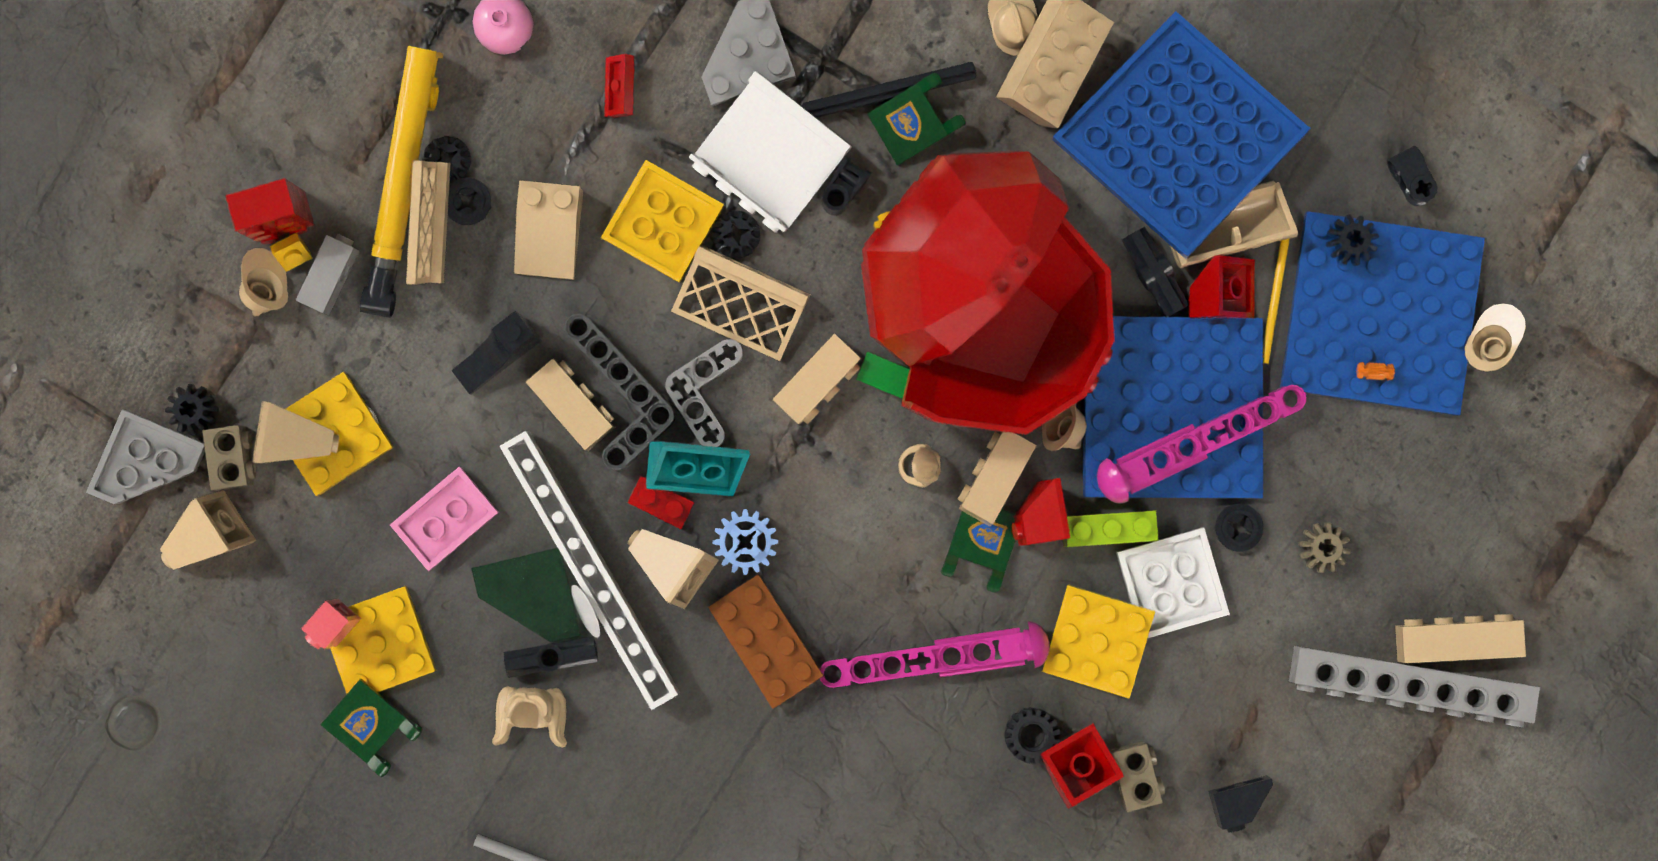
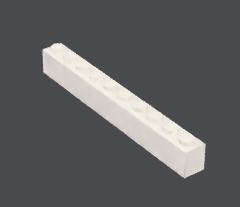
[500,431,680,710]

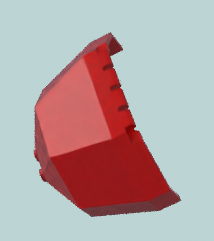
[861,150,1069,366]
[901,216,1114,435]

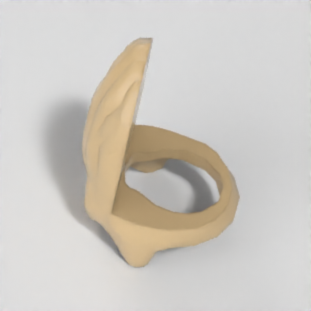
[898,444,941,487]

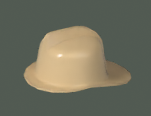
[988,0,1038,56]
[239,248,288,316]
[1465,304,1526,372]
[1042,403,1087,451]

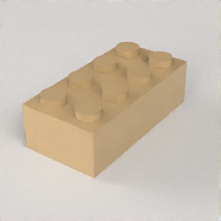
[996,0,1114,128]

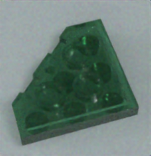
[471,548,581,642]

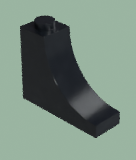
[451,311,542,395]

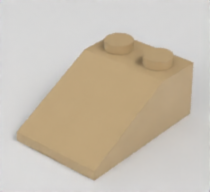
[514,180,583,280]

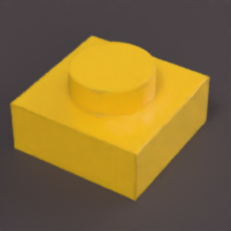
[270,233,313,272]

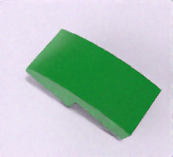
[856,352,910,399]

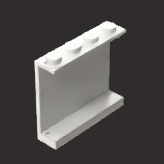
[689,71,852,233]

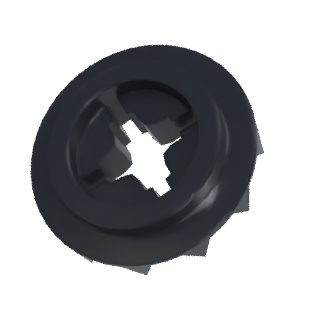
[422,135,471,184]
[448,178,491,225]
[713,211,761,258]
[1214,504,1264,552]

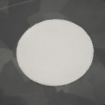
[571,585,600,638]

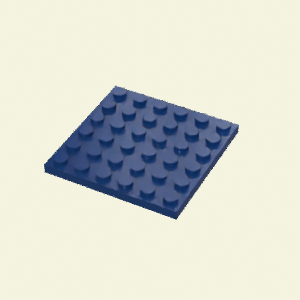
[1053,11,1310,259]
[1280,211,1485,416]
[1083,316,1263,498]

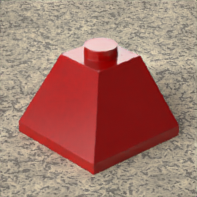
[1188,255,1255,318]
[1012,478,1071,546]
[1041,723,1124,809]

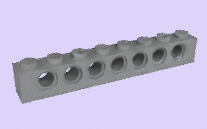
[1289,646,1540,727]

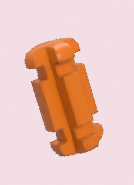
[1356,362,1395,380]

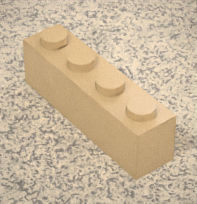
[1395,614,1526,663]

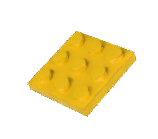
[601,160,724,283]
[286,372,394,496]
[1042,584,1155,699]
[331,586,437,693]

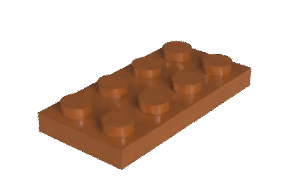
[708,574,824,709]

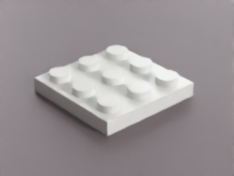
[1116,527,1230,638]

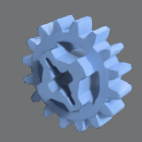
[713,509,778,575]

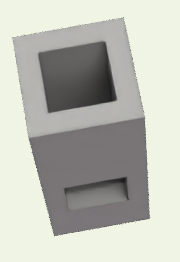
[296,234,359,315]

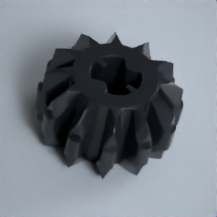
[1326,214,1379,266]
[165,384,219,435]

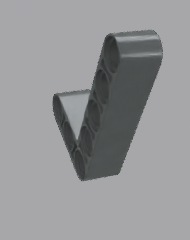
[564,313,676,471]

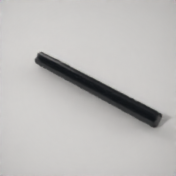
[802,62,977,118]

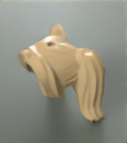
[492,686,567,747]

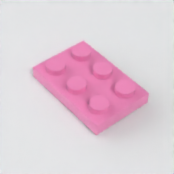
[390,467,499,571]

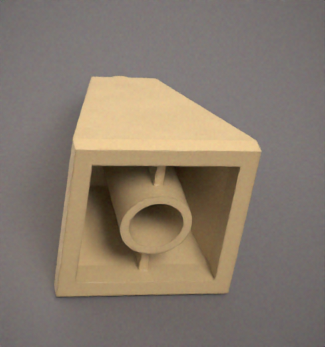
[252,401,339,463]
[160,490,256,570]
[628,529,719,609]

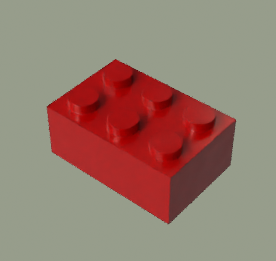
[225,178,315,244]

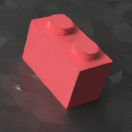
[301,599,361,649]

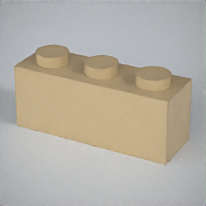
[772,333,861,425]
[526,359,615,451]
[957,431,1037,526]

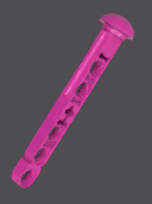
[1096,385,1306,504]
[820,621,1049,688]

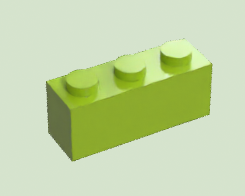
[1063,511,1158,547]

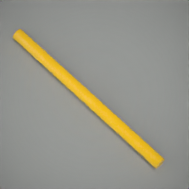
[1263,238,1290,364]

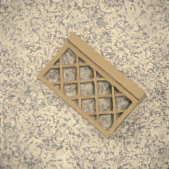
[406,160,450,284]
[671,245,810,361]

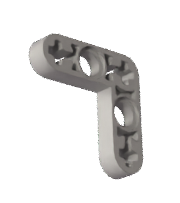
[665,339,743,447]

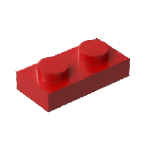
[604,54,635,118]
[627,476,695,529]

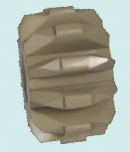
[1298,522,1351,573]

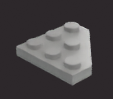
[702,0,796,107]
[86,409,205,504]

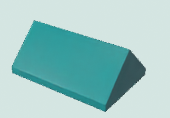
[646,442,750,496]

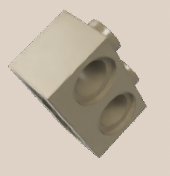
[202,425,257,491]
[1109,741,1165,812]

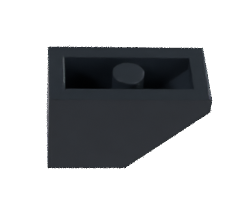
[1208,775,1273,833]

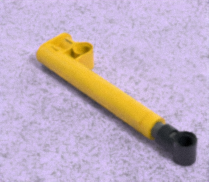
[360,46,443,318]

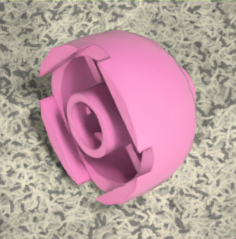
[472,0,534,55]

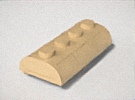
[1170,181,1298,268]

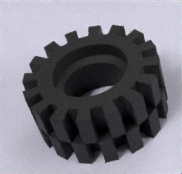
[1004,707,1060,764]

